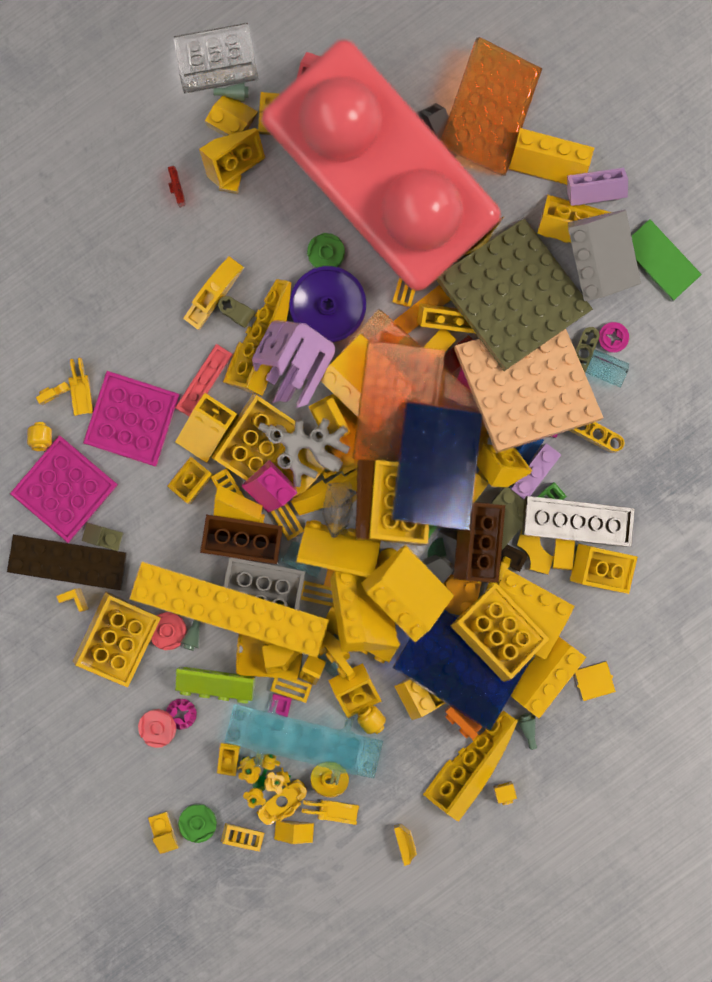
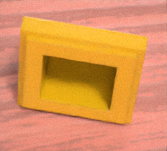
[219,175,242,194]

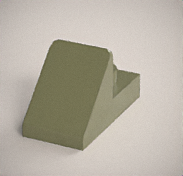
[82,522,124,551]

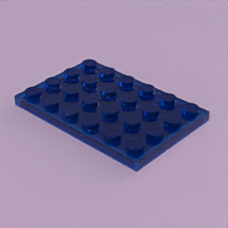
[391,402,482,530]
[392,610,528,731]

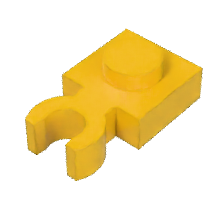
[36,382,70,405]

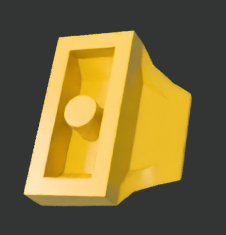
[394,823,417,866]

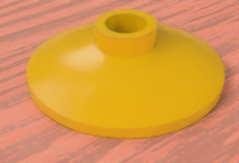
[310,761,349,797]

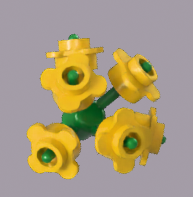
[237,753,291,808]

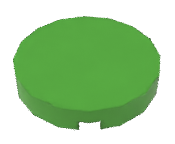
[307,233,345,268]
[178,804,217,843]

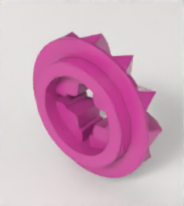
[599,322,629,353]
[166,699,197,730]

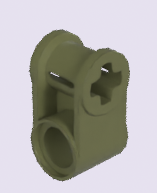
[218,296,256,328]

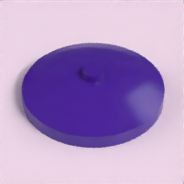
[290,266,366,343]

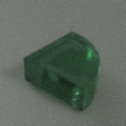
[427,537,447,558]

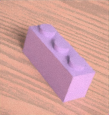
[567,168,628,206]
[510,443,561,501]

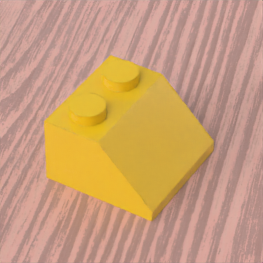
[205,96,258,136]
[475,444,532,487]
[328,663,382,718]

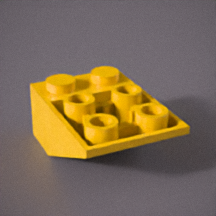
[175,393,238,463]
[394,657,465,720]

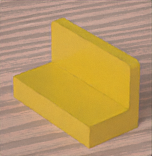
[313,398,351,439]
[57,588,89,612]

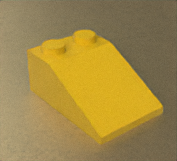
[199,128,265,188]
[570,543,638,594]

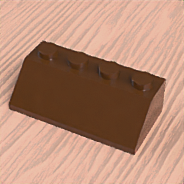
[356,459,379,541]
[453,501,505,583]
[200,514,283,564]

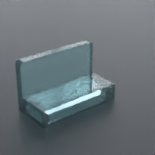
[586,349,629,388]
[282,541,322,578]

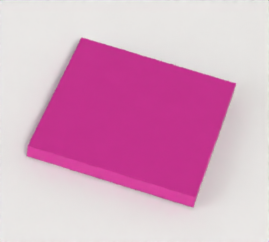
[83,371,180,467]
[10,435,118,543]

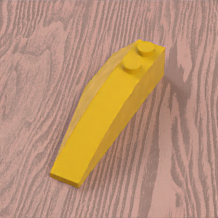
[223,279,291,396]
[423,710,518,822]

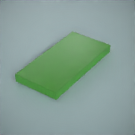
[631,219,702,301]

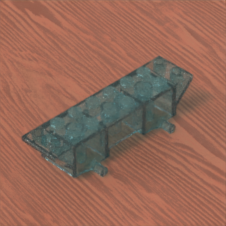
[225,699,383,785]

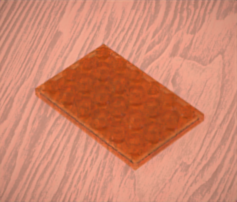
[441,37,542,176]
[353,341,445,466]

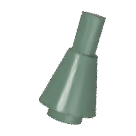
[213,82,248,102]
[180,619,201,651]
[517,713,537,750]

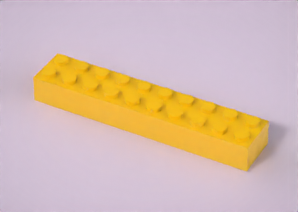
[130,562,329,658]

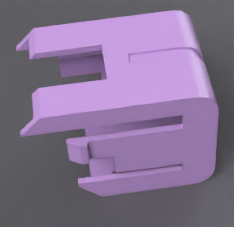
[252,320,335,408]

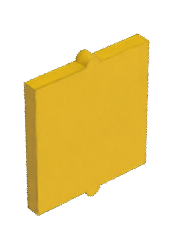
[575,661,616,701]

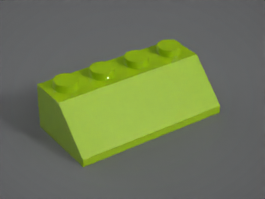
[175,666,256,704]

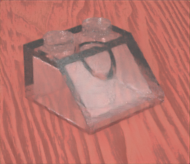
[322,482,357,538]

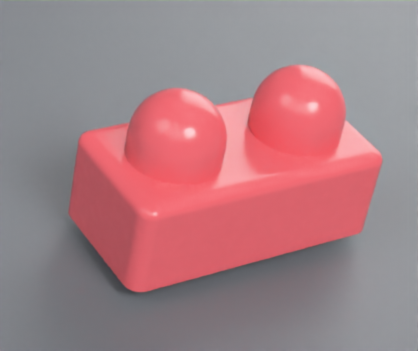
[262,40,500,290]

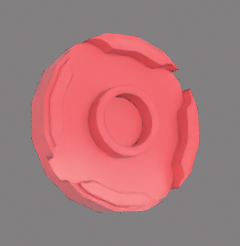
[151,612,187,650]
[138,709,176,748]

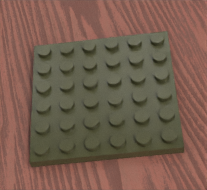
[436,218,593,371]

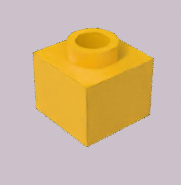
[493,781,517,805]

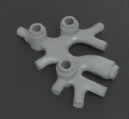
[258,418,350,487]

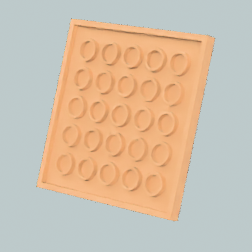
[454,329,604,453]

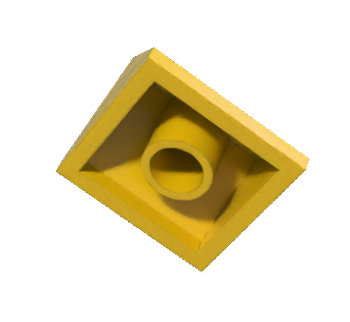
[167,456,214,505]

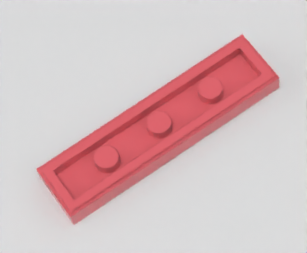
[175,344,233,417]

